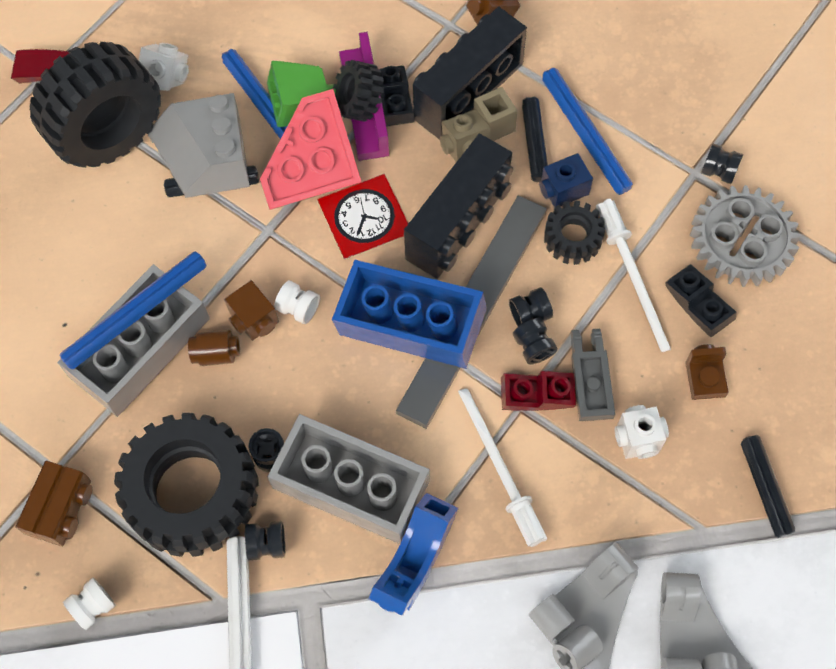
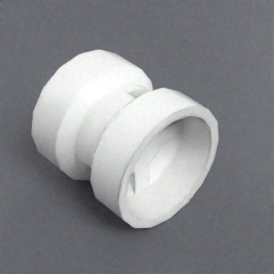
[274,280,320,324]
[63,578,116,630]

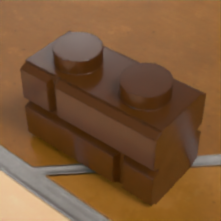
[15,460,92,547]

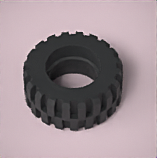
[29,41,161,168]
[114,413,259,557]

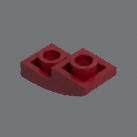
[11,49,69,84]
[501,371,576,411]

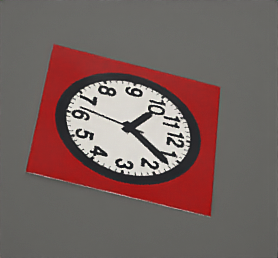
[317,174,408,259]

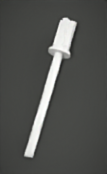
[596,199,671,352]
[458,389,547,547]

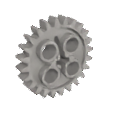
[690,185,800,287]

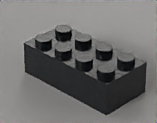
[413,6,527,140]
[404,133,513,279]

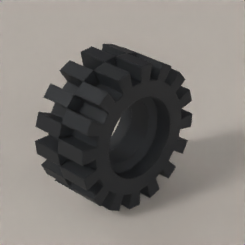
[333,60,384,122]
[544,201,605,265]

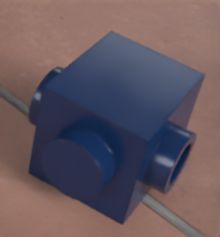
[539,153,593,208]

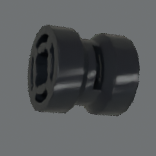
[701,143,743,184]
[509,287,553,326]
[513,318,558,365]
[248,428,284,472]
[245,521,286,561]

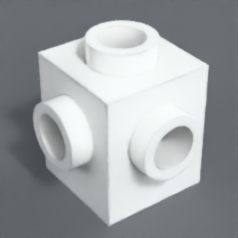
[139,43,189,91]
[615,405,669,459]

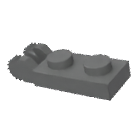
[571,328,615,421]

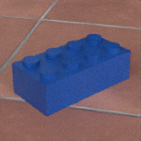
[332,260,487,369]

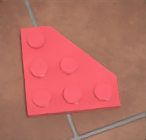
[260,89,362,210]

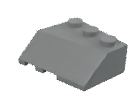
[148,93,250,198]

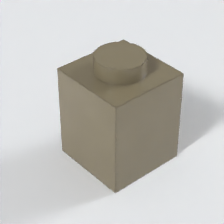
[473,87,517,141]

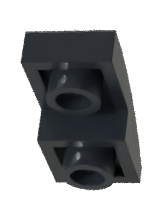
[380,65,415,126]
[665,264,737,337]

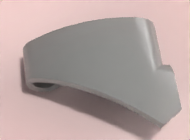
[529,542,639,669]
[660,572,753,669]

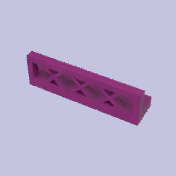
[339,32,389,161]

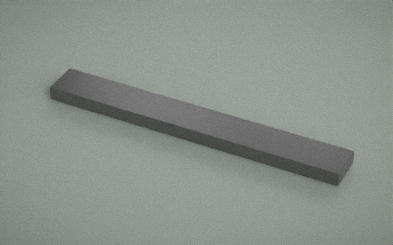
[396,195,547,429]

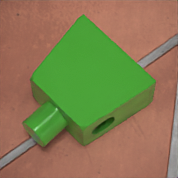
[267,61,336,127]

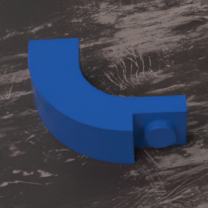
[368,493,459,616]

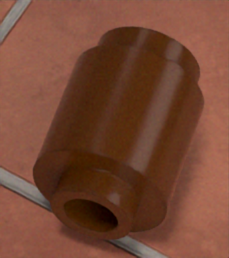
[188,330,240,366]

